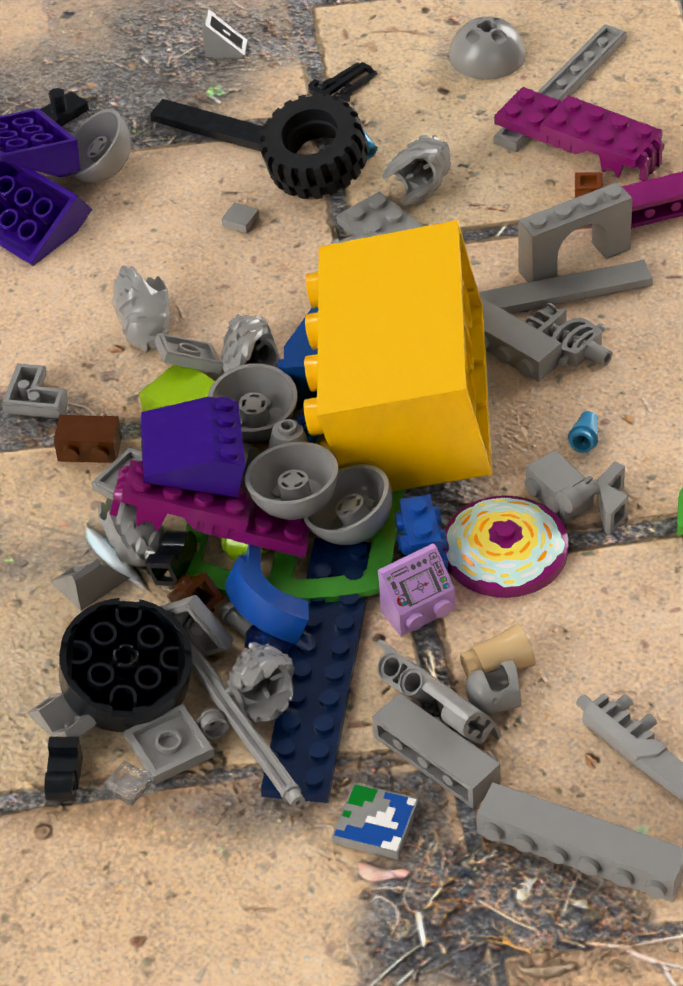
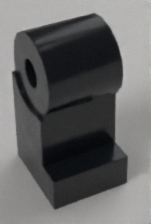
[145,530,197,586]
[44,737,83,801]

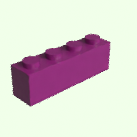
[590,171,683,229]

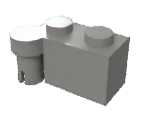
[525,450,600,523]

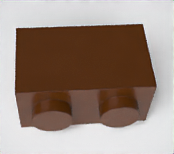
[54,415,122,463]

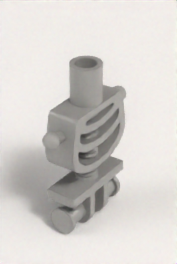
[526,303,613,367]

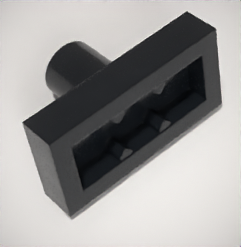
[40,88,89,127]

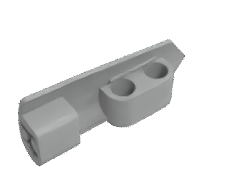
[376,638,502,744]

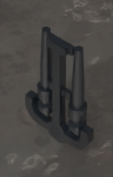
[308,62,377,102]

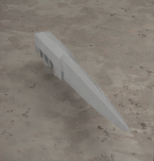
[576,693,683,801]

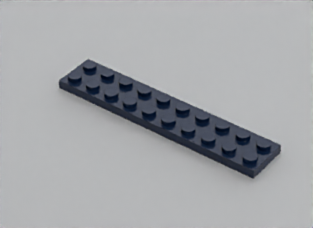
[261,538,371,803]

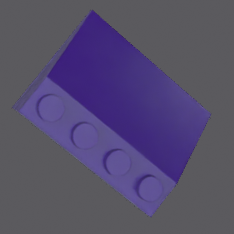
[0,108,81,177]
[0,161,92,266]
[140,397,246,498]

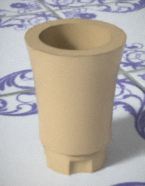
[459,623,535,678]

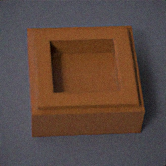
[575,172,603,198]

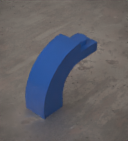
[225,544,309,644]

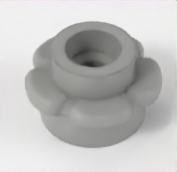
[196,708,228,740]

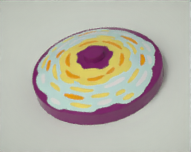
[442,496,568,598]

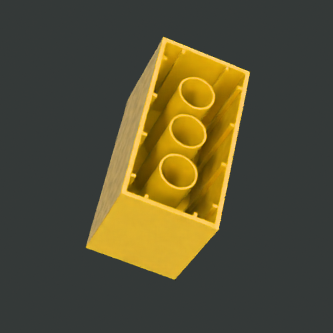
[304,220,492,492]

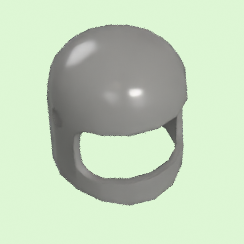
[466,660,521,716]

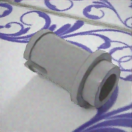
[220,602,260,640]

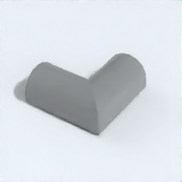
[2,363,68,419]
[160,595,233,656]

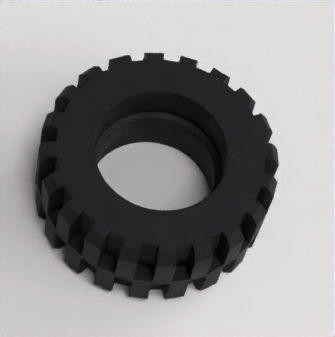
[260,93,368,199]

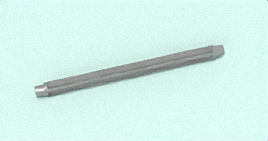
[189,639,305,809]

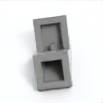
[597,461,628,535]
[28,693,97,737]

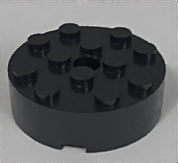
[59,598,192,732]

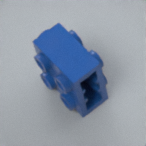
[394,494,448,569]

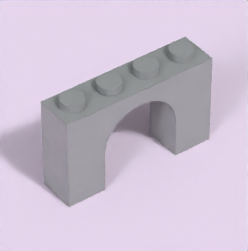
[518,182,632,282]

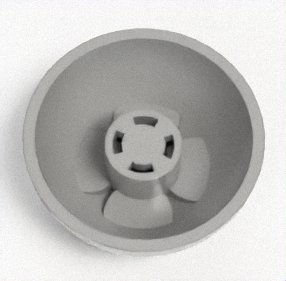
[449,16,526,79]
[70,109,132,183]
[208,364,297,442]
[245,442,339,520]
[303,464,392,545]

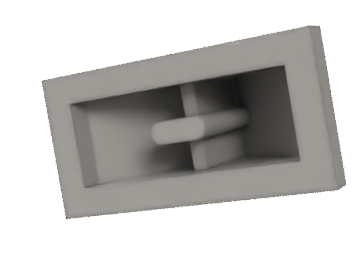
[202,10,247,58]

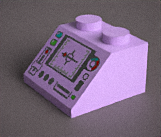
[378,543,455,636]

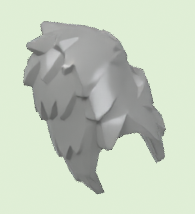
[382,135,451,206]
[113,266,171,353]
[221,314,279,372]
[98,498,164,566]
[225,642,294,722]

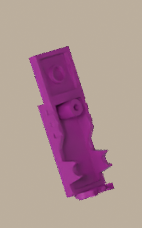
[494,87,665,181]
[109,460,309,558]

